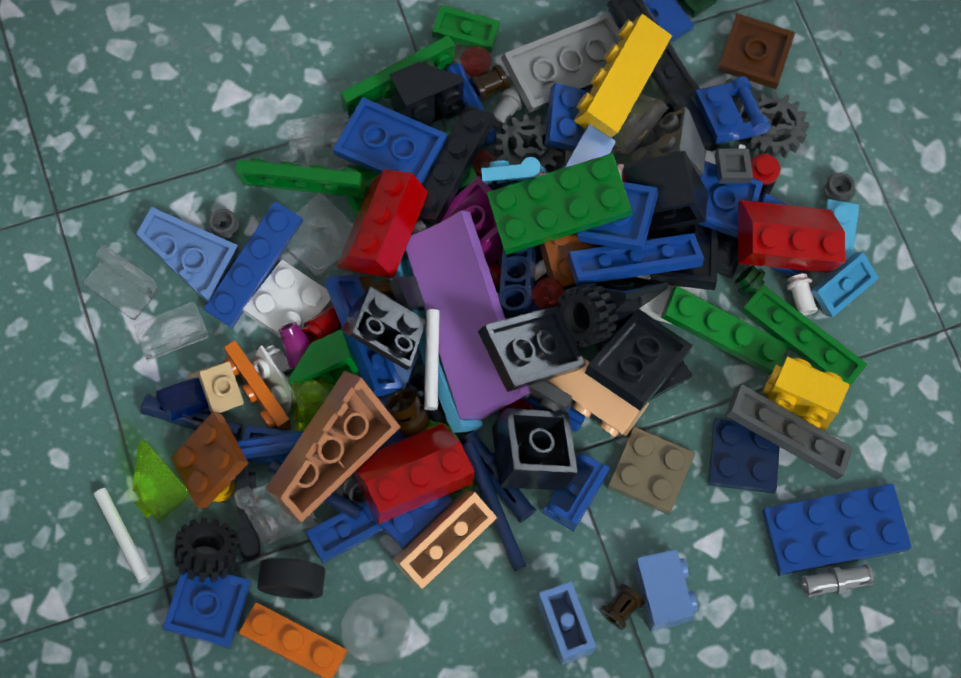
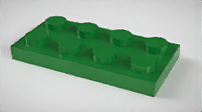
[487,153,633,255]

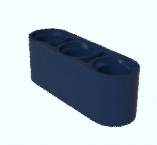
[499,246,536,319]

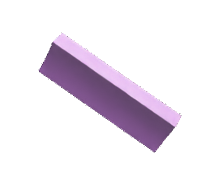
[406,210,530,420]

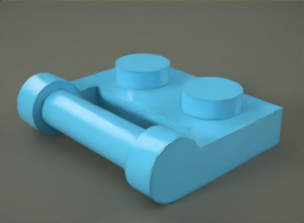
[481,157,547,189]

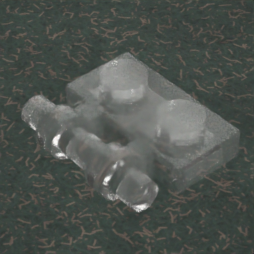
[285,111,354,170]

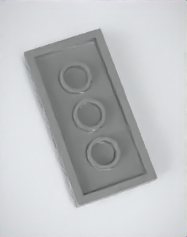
[501,11,621,113]

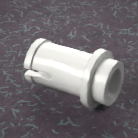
[787,273,818,316]

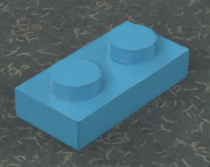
[810,252,879,317]

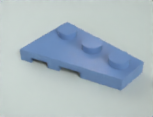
[136,207,239,303]

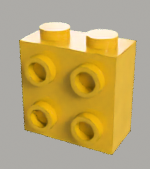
[762,357,850,431]

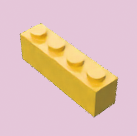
[574,14,672,138]

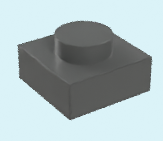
[714,149,753,184]

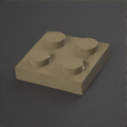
[607,427,696,515]

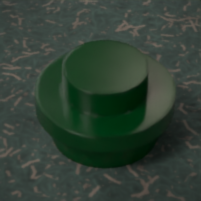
[735,265,765,295]

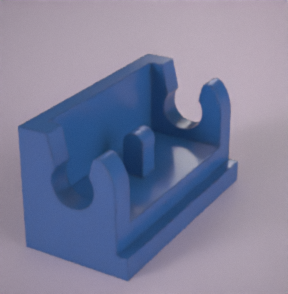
[542,453,610,532]

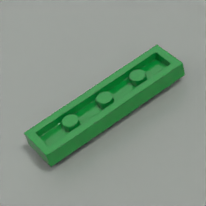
[341,35,455,116]
[235,158,368,198]
[742,285,867,387]
[660,286,788,375]

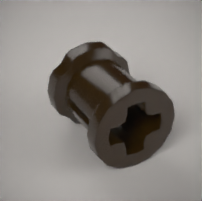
[469,64,510,103]
[599,584,645,630]

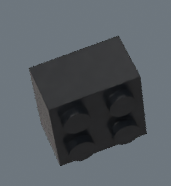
[492,408,578,491]

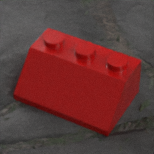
[337,169,428,279]
[738,200,845,273]
[353,423,475,525]

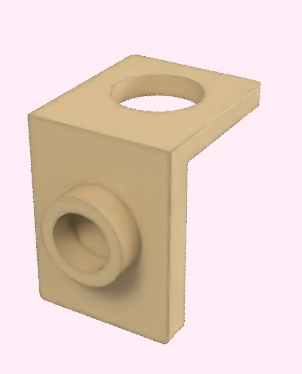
[187,361,244,413]

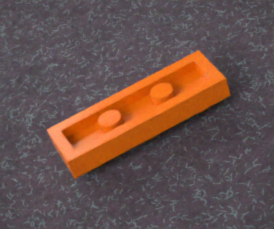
[223,340,292,431]
[239,602,348,678]

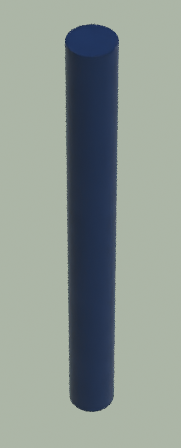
[462,441,526,571]

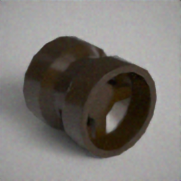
[386,389,430,436]

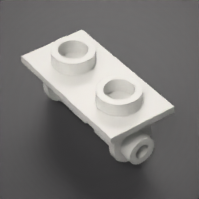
[251,345,302,415]

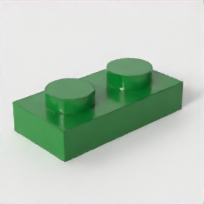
[432,5,500,53]

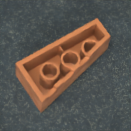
[265,371,400,522]

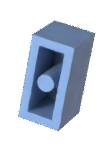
[633,549,698,631]
[536,581,596,666]

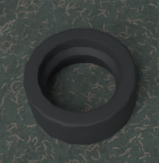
[257,558,325,599]

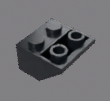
[389,62,464,126]
[623,151,708,233]
[342,286,426,371]

